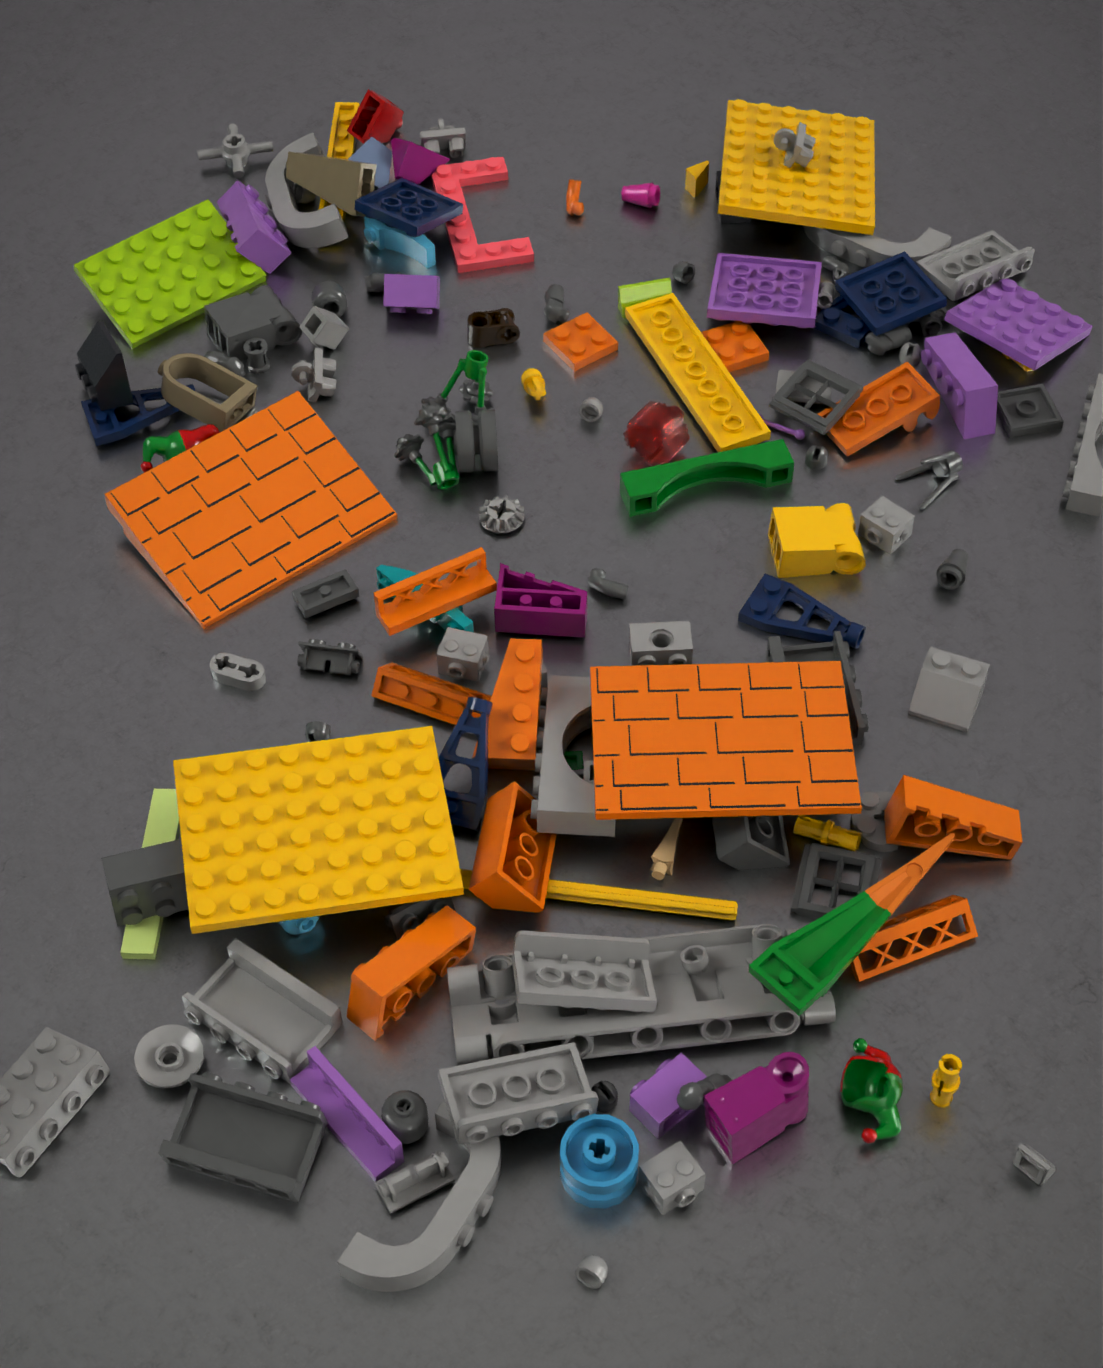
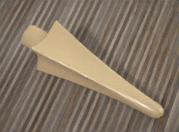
[650,818,683,880]

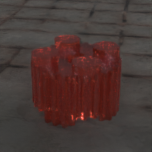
[623,401,690,466]

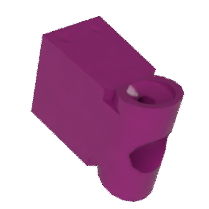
[704,1052,809,1165]

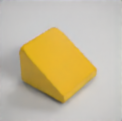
[685,160,709,198]

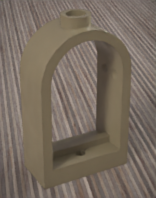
[158,353,258,432]

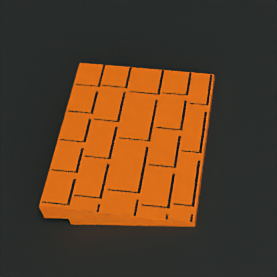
[104,391,397,629]
[590,661,862,820]

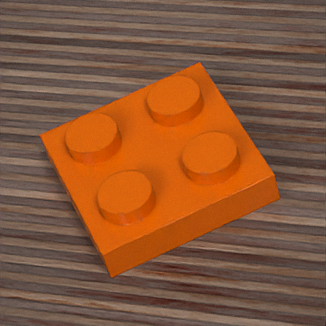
[543,312,618,372]
[701,321,769,372]

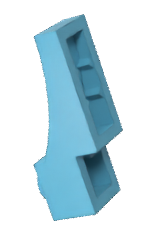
[364,216,436,269]

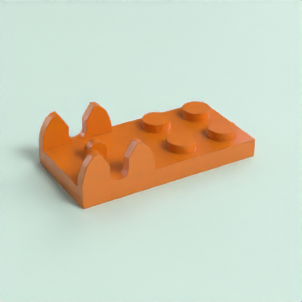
[817,361,940,457]

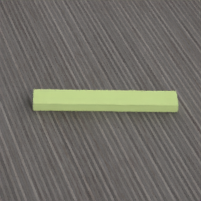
[120,788,180,960]

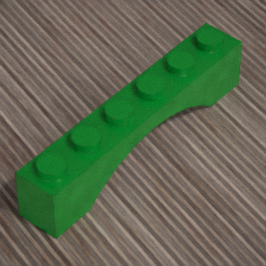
[620,439,794,517]

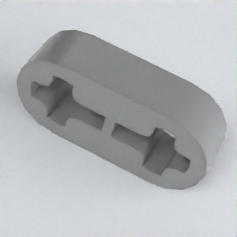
[209,652,266,691]

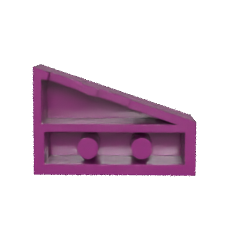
[494,563,587,638]

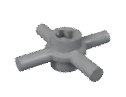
[197,124,273,179]

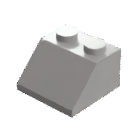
[908,646,990,733]

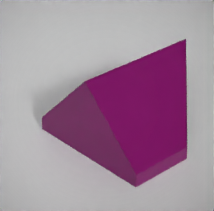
[391,138,451,185]

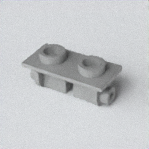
[374,1150,455,1214]

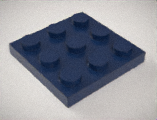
[354,178,464,237]
[835,251,947,336]

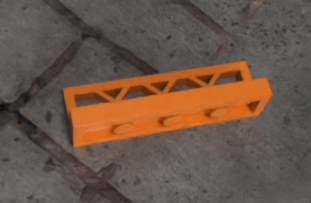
[373,547,497,636]
[371,662,492,725]
[851,895,978,982]

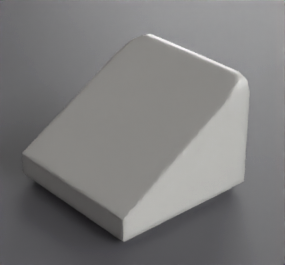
[1013,1144,1056,1186]

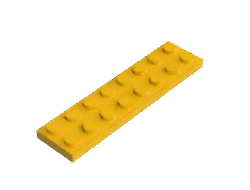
[625,293,771,452]

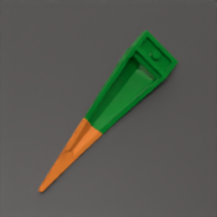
[748,833,955,1016]

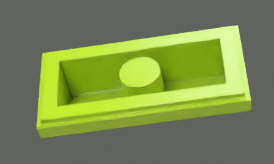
[618,277,672,319]

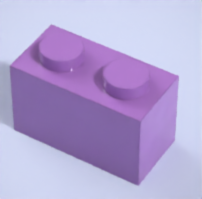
[383,274,440,314]
[629,1052,707,1140]

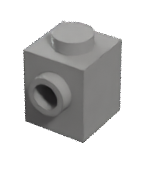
[299,306,349,350]

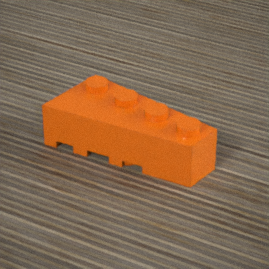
[884,775,1023,860]

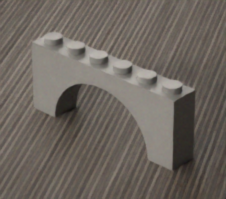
[531,675,616,837]

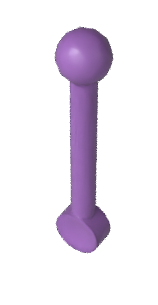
[759,414,805,440]

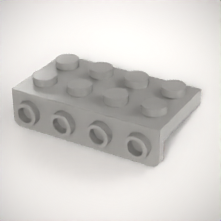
[916,230,1035,301]
[512,930,657,1013]
[0,1027,110,1177]
[438,1042,599,1144]

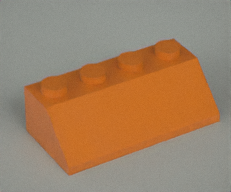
[468,781,557,913]

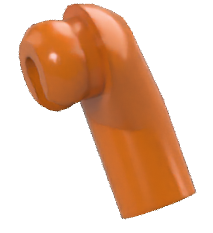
[566,179,584,216]

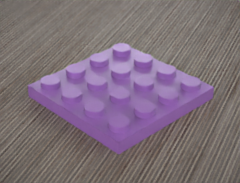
[707,253,822,328]
[944,279,1093,371]

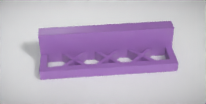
[290,1046,405,1182]

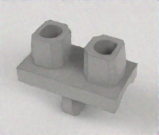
[420,119,466,158]
[774,122,816,168]
[292,348,336,403]

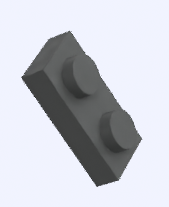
[292,569,359,618]

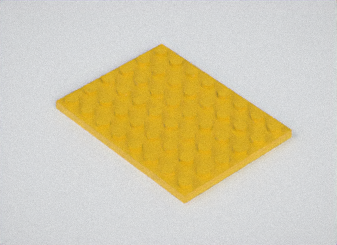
[717,99,875,235]
[173,726,464,934]

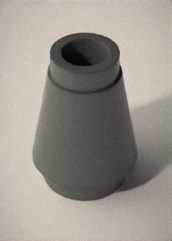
[936,549,969,590]

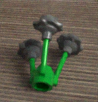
[421,350,493,428]
[394,405,460,490]

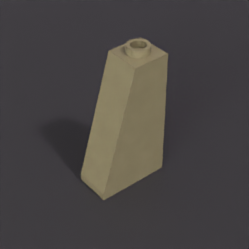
[286,151,377,216]

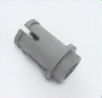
[817,281,837,309]

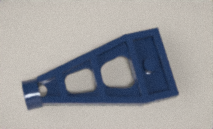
[814,295,872,349]
[81,384,195,446]
[738,573,866,649]
[438,697,493,831]

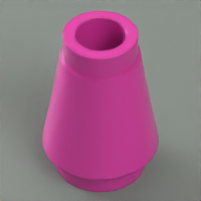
[621,182,661,208]

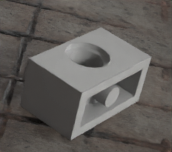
[629,621,693,666]

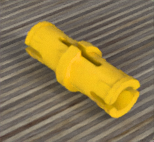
[793,815,862,852]
[930,1054,962,1108]

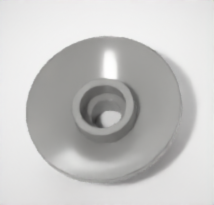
[134,1024,204,1088]

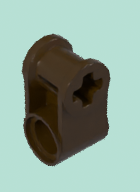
[467,308,520,348]

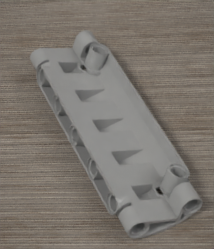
[447,924,836,1066]

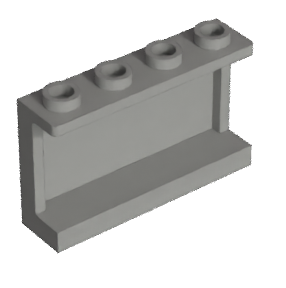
[182,938,343,1084]

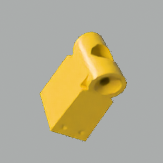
[768,503,866,578]

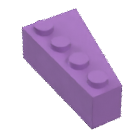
[217,180,291,274]
[921,332,998,439]

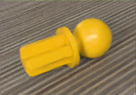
[521,368,546,401]

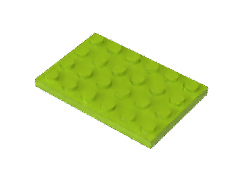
[74,199,267,349]

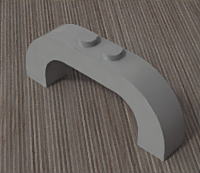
[265,132,349,248]
[803,226,952,268]
[337,1099,501,1292]

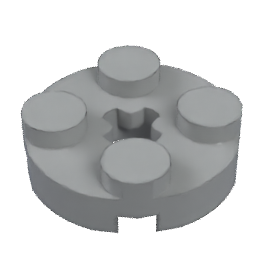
[850,791,899,852]

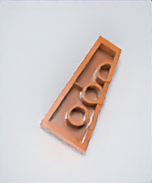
[472,638,543,770]
[346,905,476,1041]

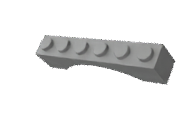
[1063,373,1103,517]

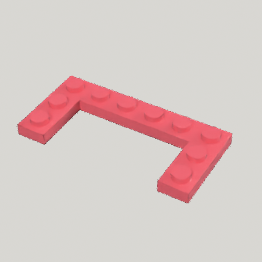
[430,156,534,273]

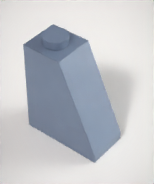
[347,136,392,191]

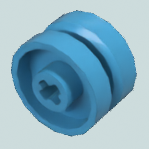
[560,1114,639,1209]

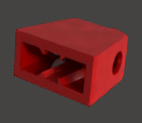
[347,89,404,144]

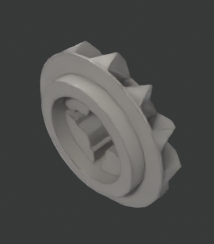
[479,495,525,533]

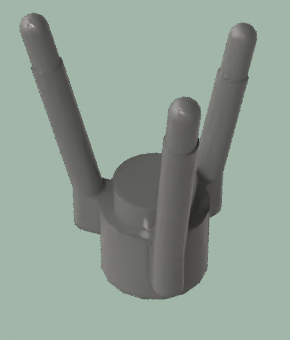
[895,450,963,510]

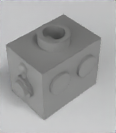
[858,496,915,554]
[436,627,490,682]
[638,1140,706,1215]

